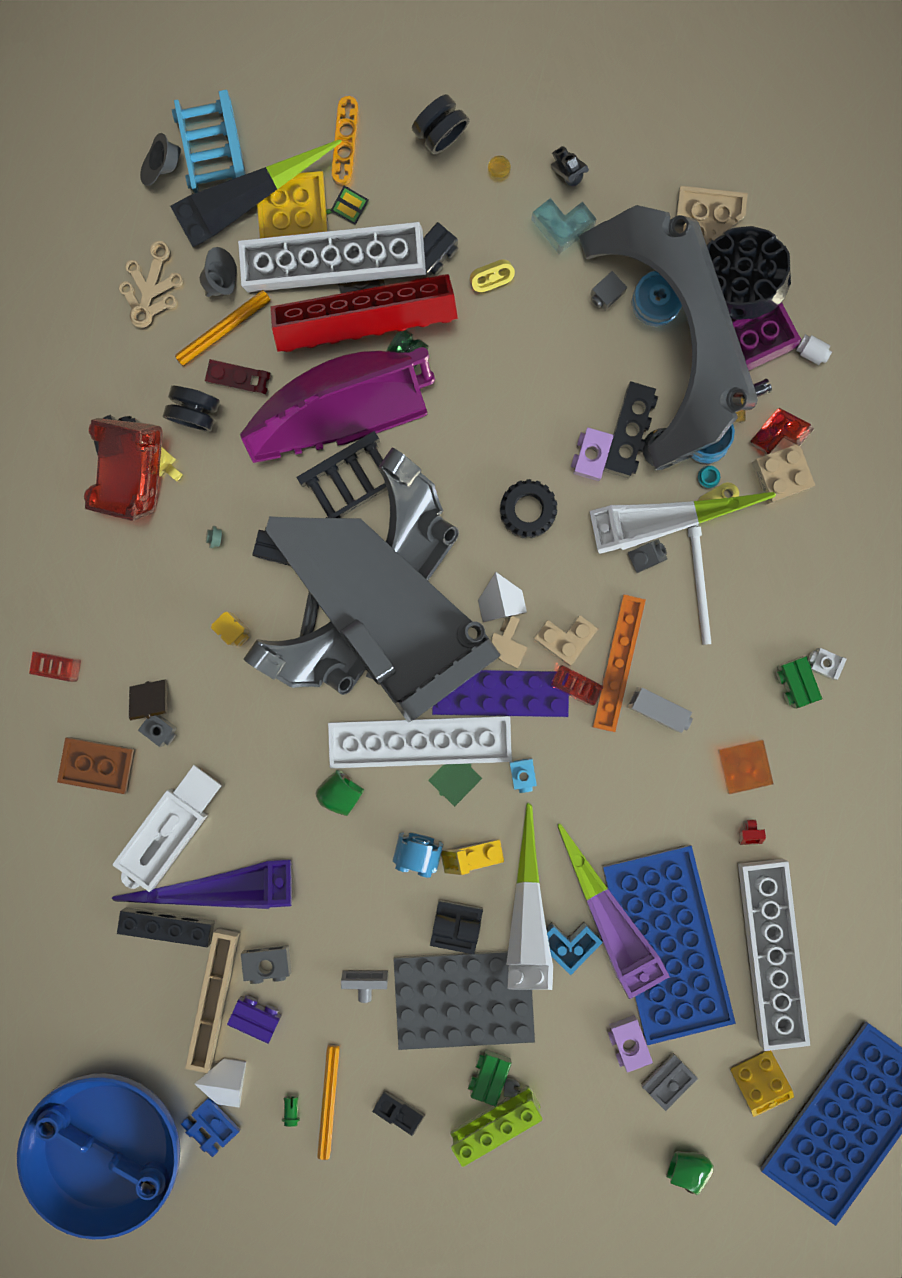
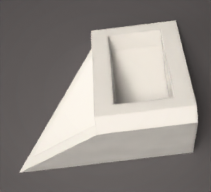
[478,572,527,622]
[195,1058,246,1107]

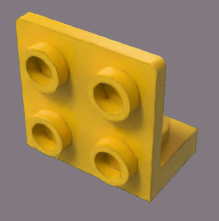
[731,1050,794,1117]

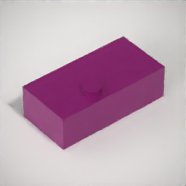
[732,302,801,370]

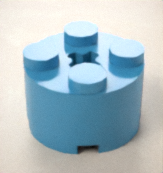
[393,832,443,878]

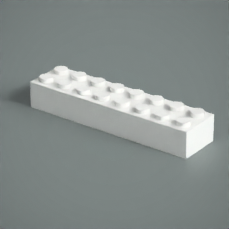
[238,222,426,292]
[738,859,810,1051]

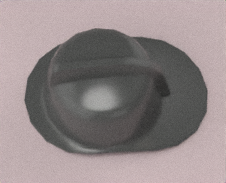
[140,133,181,186]
[199,247,237,297]

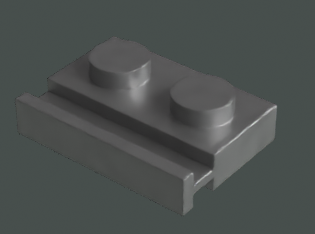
[641,1053,698,1111]

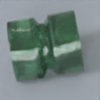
[387,330,429,369]

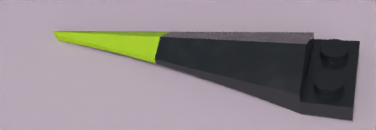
[170,140,342,247]

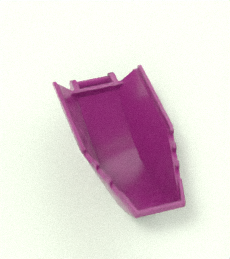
[240,347,435,463]

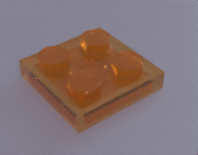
[718,740,774,794]

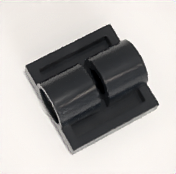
[430,900,483,955]

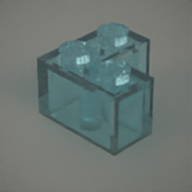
[531,198,597,254]

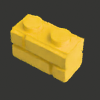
[211,612,250,647]

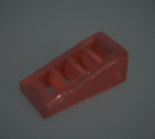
[29,652,81,682]
[551,665,603,706]

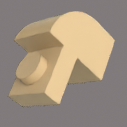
[491,616,527,668]

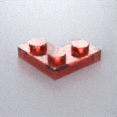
[750,408,814,454]

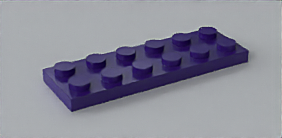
[432,670,569,717]

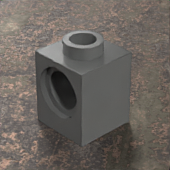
[590,271,627,311]

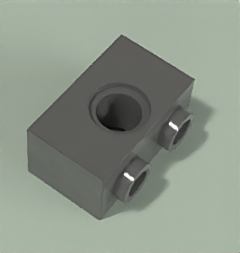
[241,945,291,984]

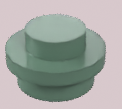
[206,526,222,548]

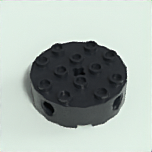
[707,226,791,320]

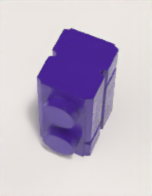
[227,995,282,1044]

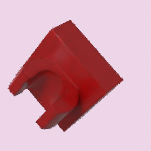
[739,820,766,845]

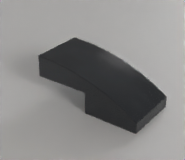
[372,1092,425,1136]

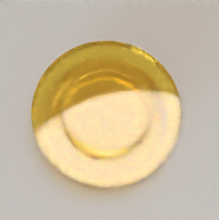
[488,156,511,179]

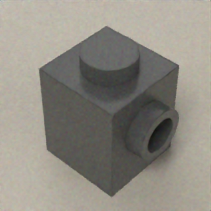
[138,715,177,747]

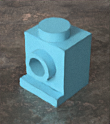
[509,758,537,793]

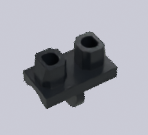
[551,146,589,186]

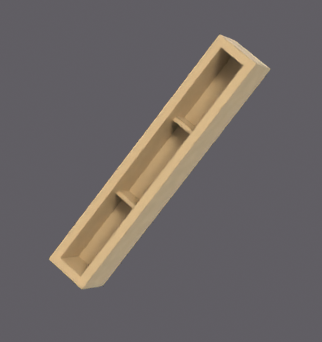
[185,928,240,1073]

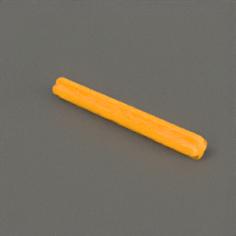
[175,290,270,365]
[317,1045,339,1160]

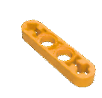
[332,96,359,186]

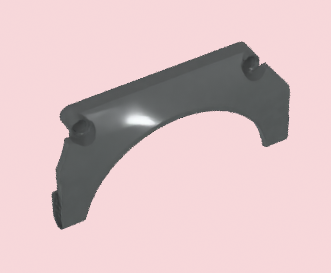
[579,205,758,470]
[243,447,459,695]

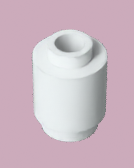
[796,334,832,365]

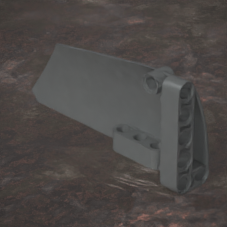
[265,516,501,722]

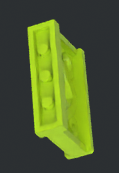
[450,1086,542,1167]

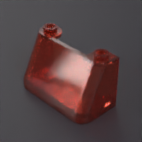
[84,418,163,521]

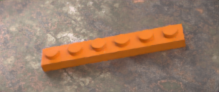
[592,594,646,732]

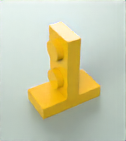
[441,840,504,875]

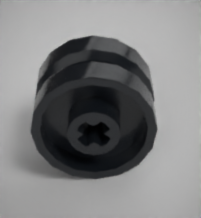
[412,94,470,154]
[162,385,220,432]

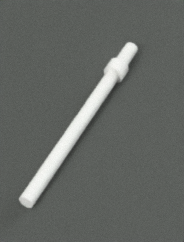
[687,524,711,645]

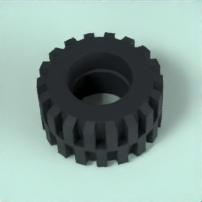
[500,479,558,538]

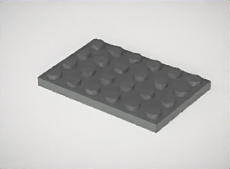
[394,951,535,1050]

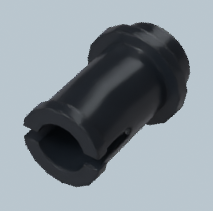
[742,378,772,400]

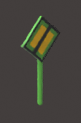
[326,185,369,225]

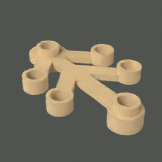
[119,241,183,328]

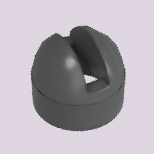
[504,1078,520,1097]

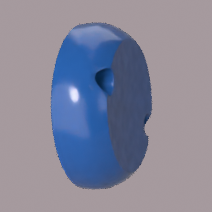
[17,1073,180,1240]

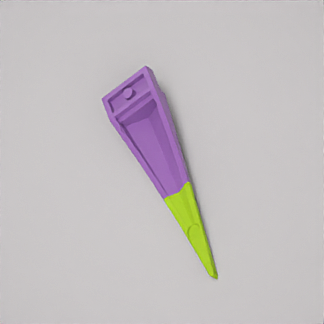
[558,824,670,999]

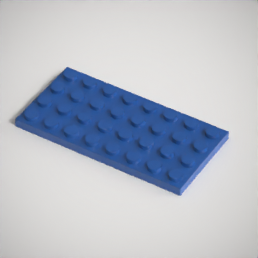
[602,845,736,1045]
[760,1021,902,1226]

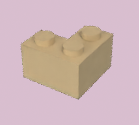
[533,615,598,666]

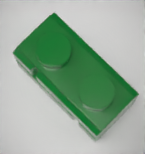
[776,656,823,709]
[468,1049,512,1106]

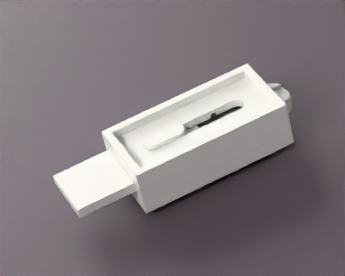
[112,765,222,892]

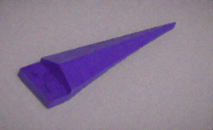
[112,860,292,909]

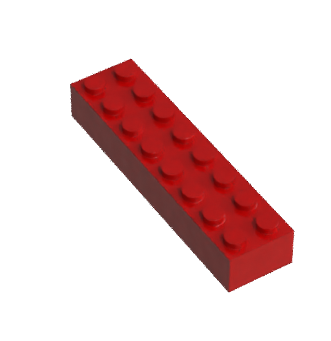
[270,274,458,352]

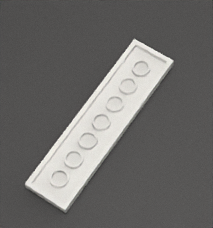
[328,716,512,768]

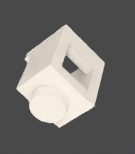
[808,648,847,680]

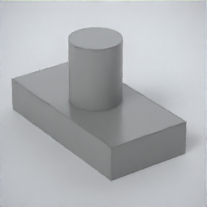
[341,971,388,1003]

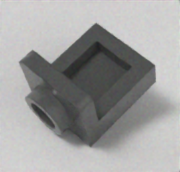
[628,539,667,573]

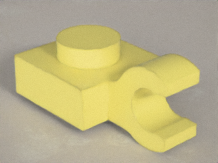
[143,443,183,481]

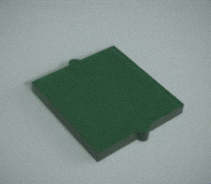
[428,763,482,807]

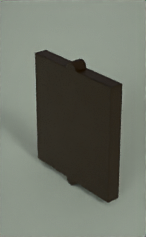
[129,679,167,721]

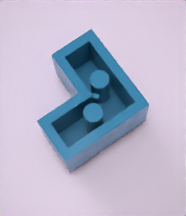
[546,922,603,975]

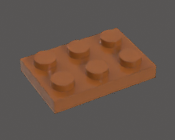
[57,737,134,794]

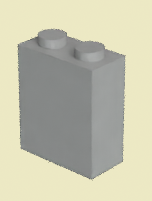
[627,687,693,733]

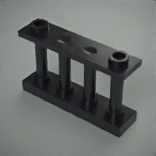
[296,431,387,518]

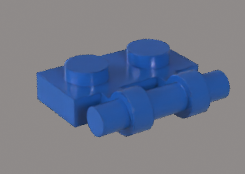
[181,1097,240,1157]

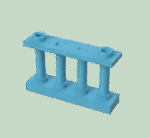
[172,90,246,193]

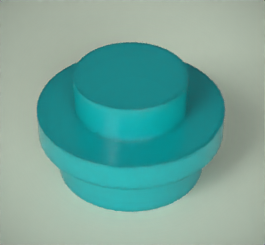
[697,465,721,488]

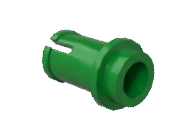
[282,1096,300,1127]

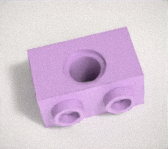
[571,427,614,481]
[607,1015,653,1073]

